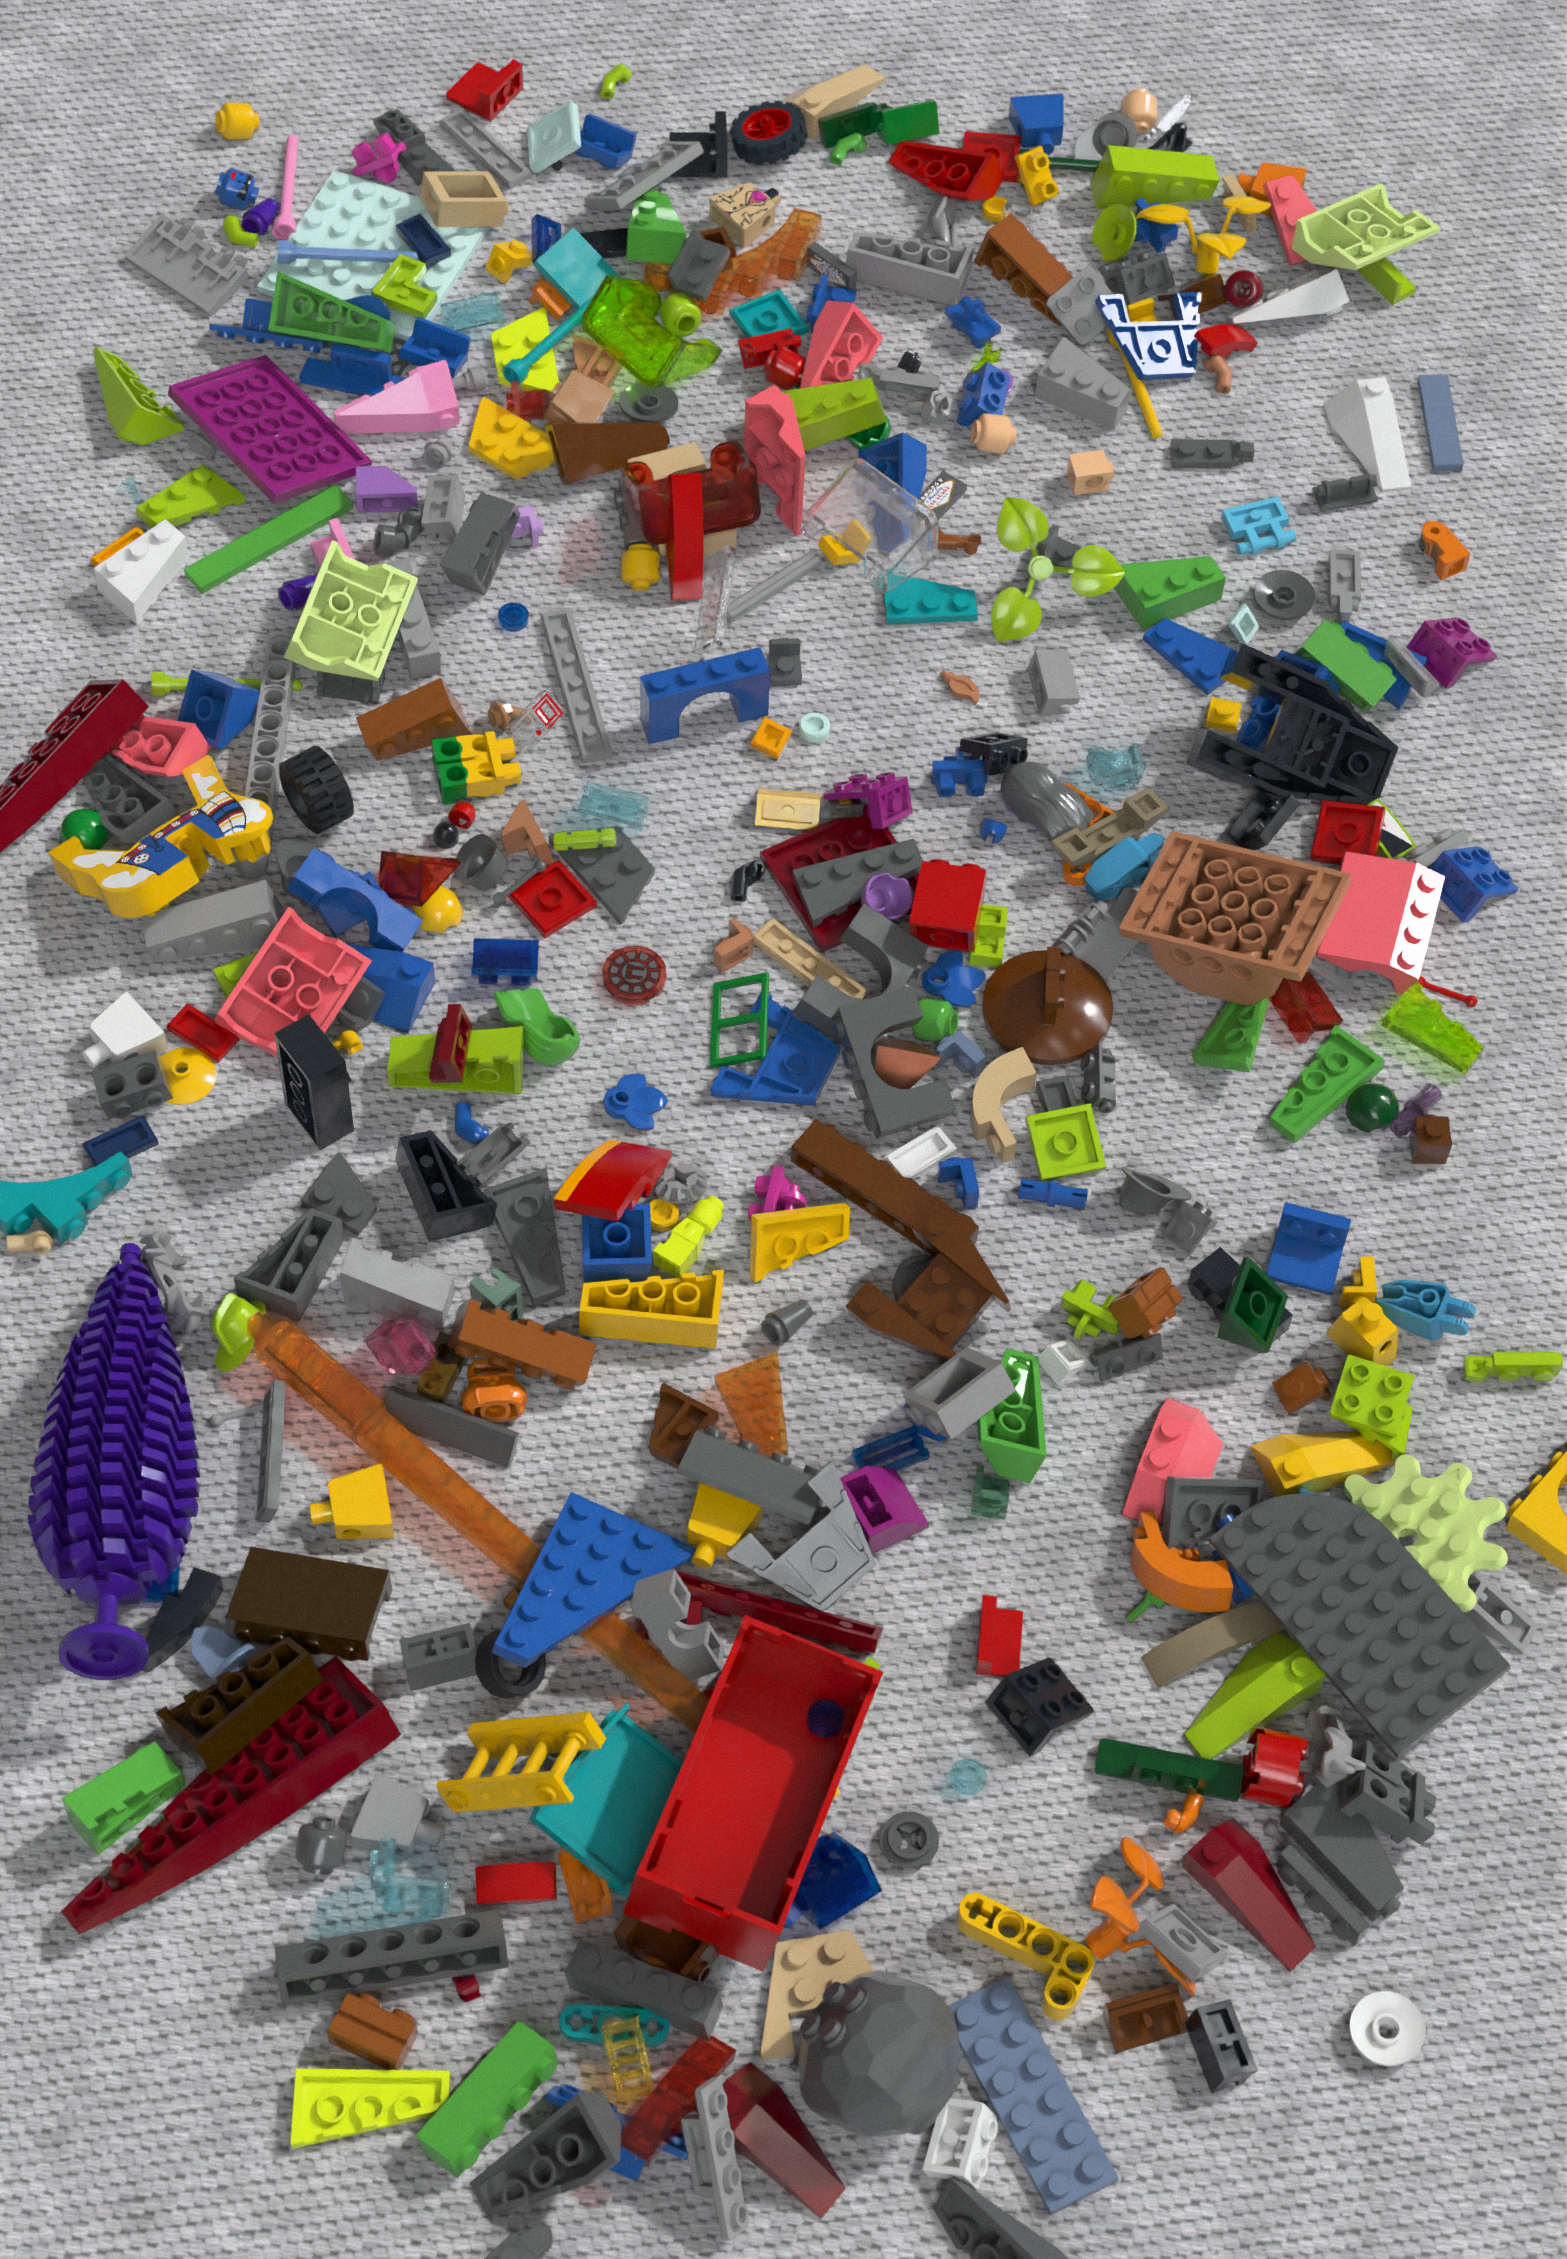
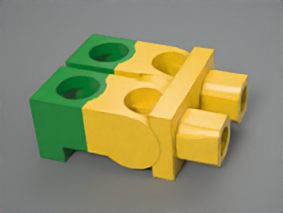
[432,731,521,805]

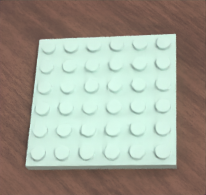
[257,169,490,341]

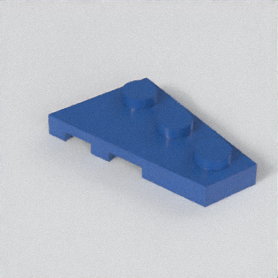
[1143,618,1231,695]
[1341,621,1427,710]

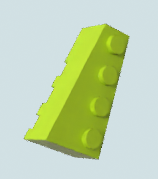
[782,378,887,451]
[387,1026,525,1094]

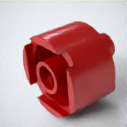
[1241,1727,1308,1808]

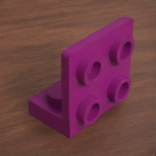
[1407,617,1497,689]
[823,772,913,829]

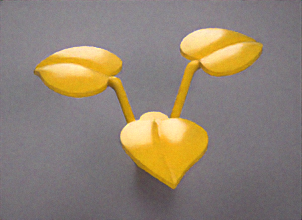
[1136,196,1271,274]

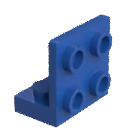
[1430,846,1518,922]
[1266,1202,1351,1295]

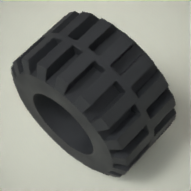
[279,745,354,834]

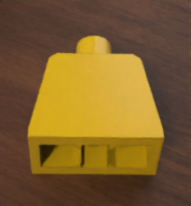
[1326,1297,1398,1366]
[309,1464,394,1539]
[687,1482,764,1569]

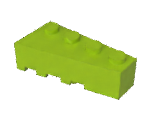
[1090,145,1220,209]

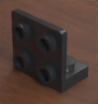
[669,111,728,178]
[985,1658,1094,1757]

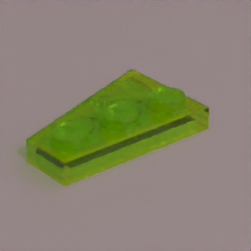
[1381,981,1484,1075]

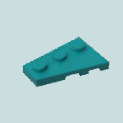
[881,570,978,624]

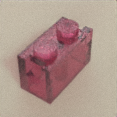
[363,1319,438,1376]

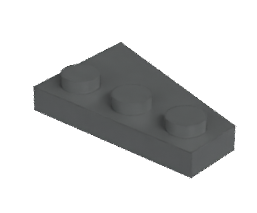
[1162,1476,1265,1548]

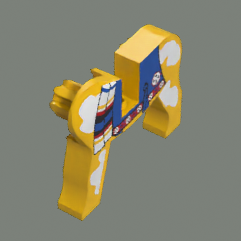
[48,755,274,918]

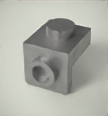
[1162,1201,1217,1254]

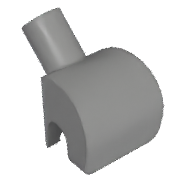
[907,390,953,426]

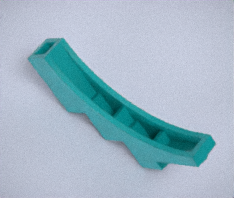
[0,1151,133,1244]

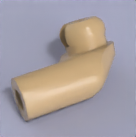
[7,1230,53,1255]

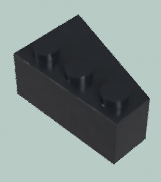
[395,1130,497,1242]

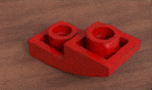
[1194,324,1258,357]
[475,1862,557,1906]

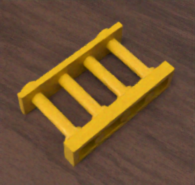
[435,1712,606,1813]

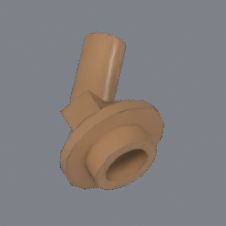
[487,700,534,731]

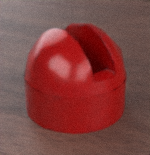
[448,801,476,830]

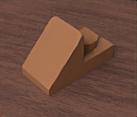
[501,800,554,866]

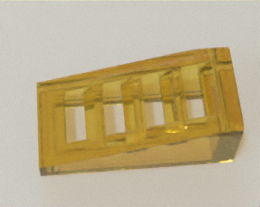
[601,2016,657,2103]

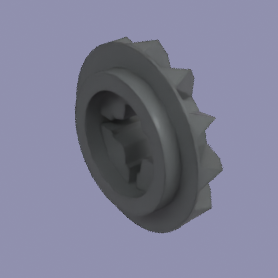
[880,1811,939,1870]

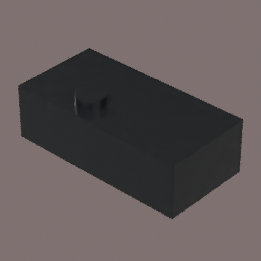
[274,1014,354,1150]

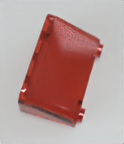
[620,440,761,545]

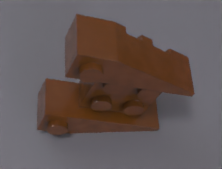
[845,1202,1011,1362]

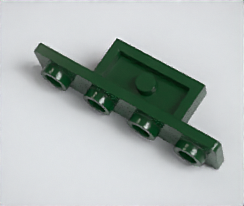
[1095,1738,1244,1802]

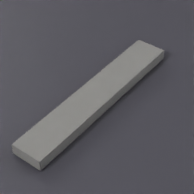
[540,608,613,764]

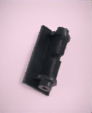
[1147,122,1193,153]

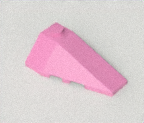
[333,360,460,434]

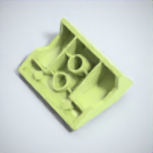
[1291,183,1440,270]
[284,540,418,681]

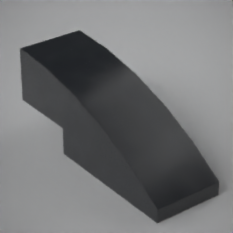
[141,1567,223,1673]

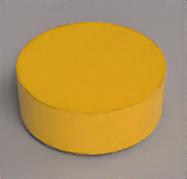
[982,196,1011,222]
[649,1198,679,1232]

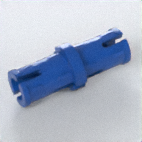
[1018,1177,1088,1210]

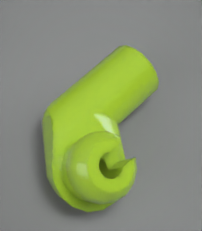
[600,64,632,98]
[222,216,259,248]

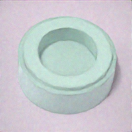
[799,713,830,743]

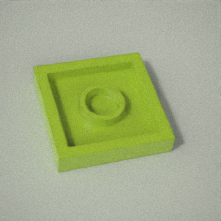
[1025,1103,1106,1182]

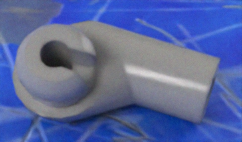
[931,211,951,247]

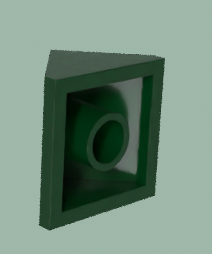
[1217,1257,1288,1353]

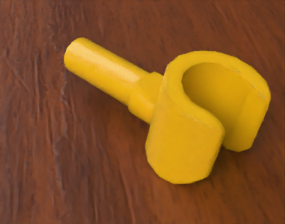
[332,1030,363,1055]

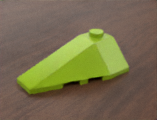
[93,346,185,445]

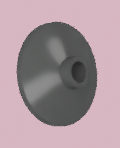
[619,382,679,423]
[1254,570,1315,620]

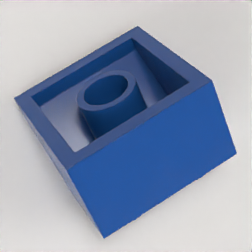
[178,669,260,749]

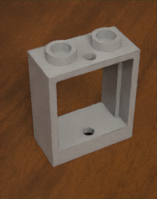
[903,1347,1016,1440]

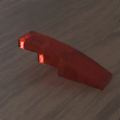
[621,2035,737,2163]

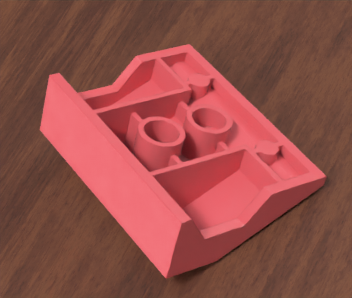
[743,385,805,537]
[1316,852,1445,994]
[214,907,372,1058]

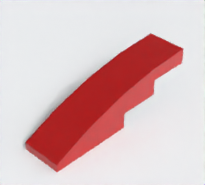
[666,473,704,601]

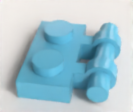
[1221,496,1296,555]

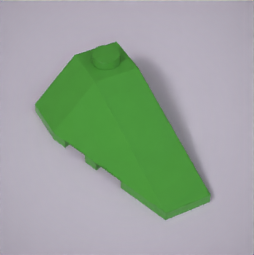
[977,1348,1047,1483]

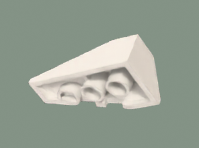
[1323,377,1411,492]

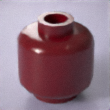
[1224,270,1264,308]

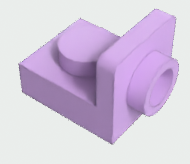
[511,506,543,548]

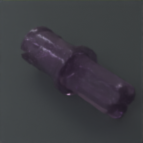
[1390,1083,1442,1138]

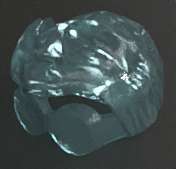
[1086,743,1146,789]

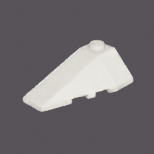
[1225,266,1350,324]

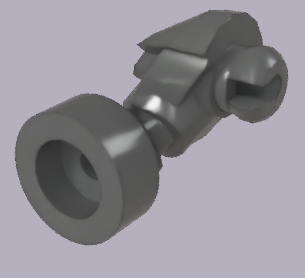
[373,506,425,556]

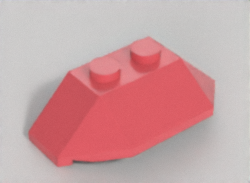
[1122,1398,1223,1526]

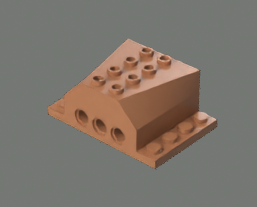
[1119,831,1352,1005]

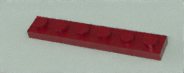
[677,1571,883,1654]

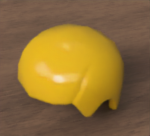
[411,886,464,933]

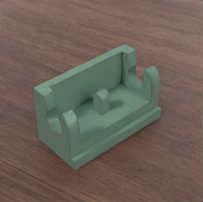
[470,1268,523,1322]

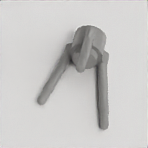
[914,196,960,247]

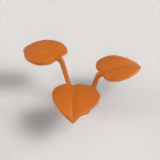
[1085,1836,1195,1999]

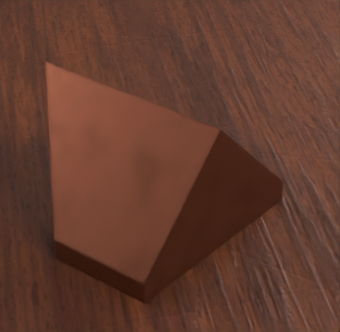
[874,1036,943,1089]

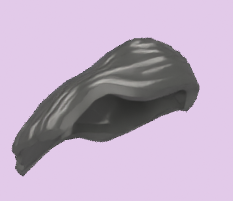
[1001,761,1093,840]

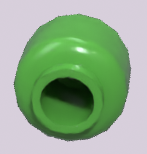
[910,998,958,1042]

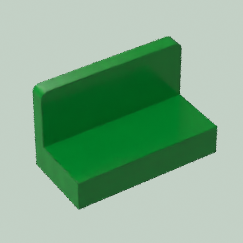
[877,100,940,145]

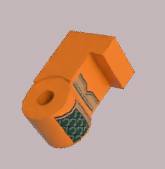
[1419,521,1470,581]

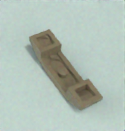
[1051,787,1169,866]
[1141,1601,1284,1688]

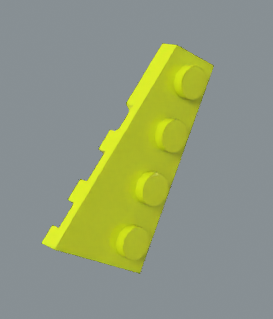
[290,2069,450,2149]

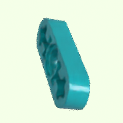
[559,2004,669,2048]

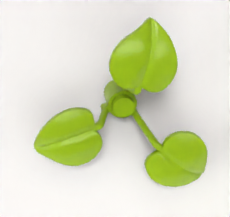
[991,497,1125,642]

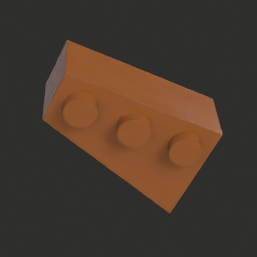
[356,678,472,761]

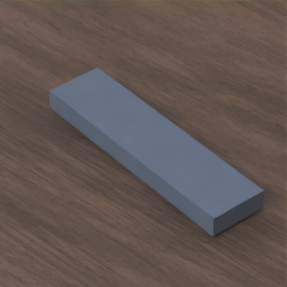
[1417,375,1464,471]

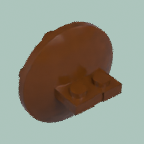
[982,947,1113,1065]

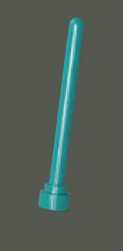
[502,292,605,386]

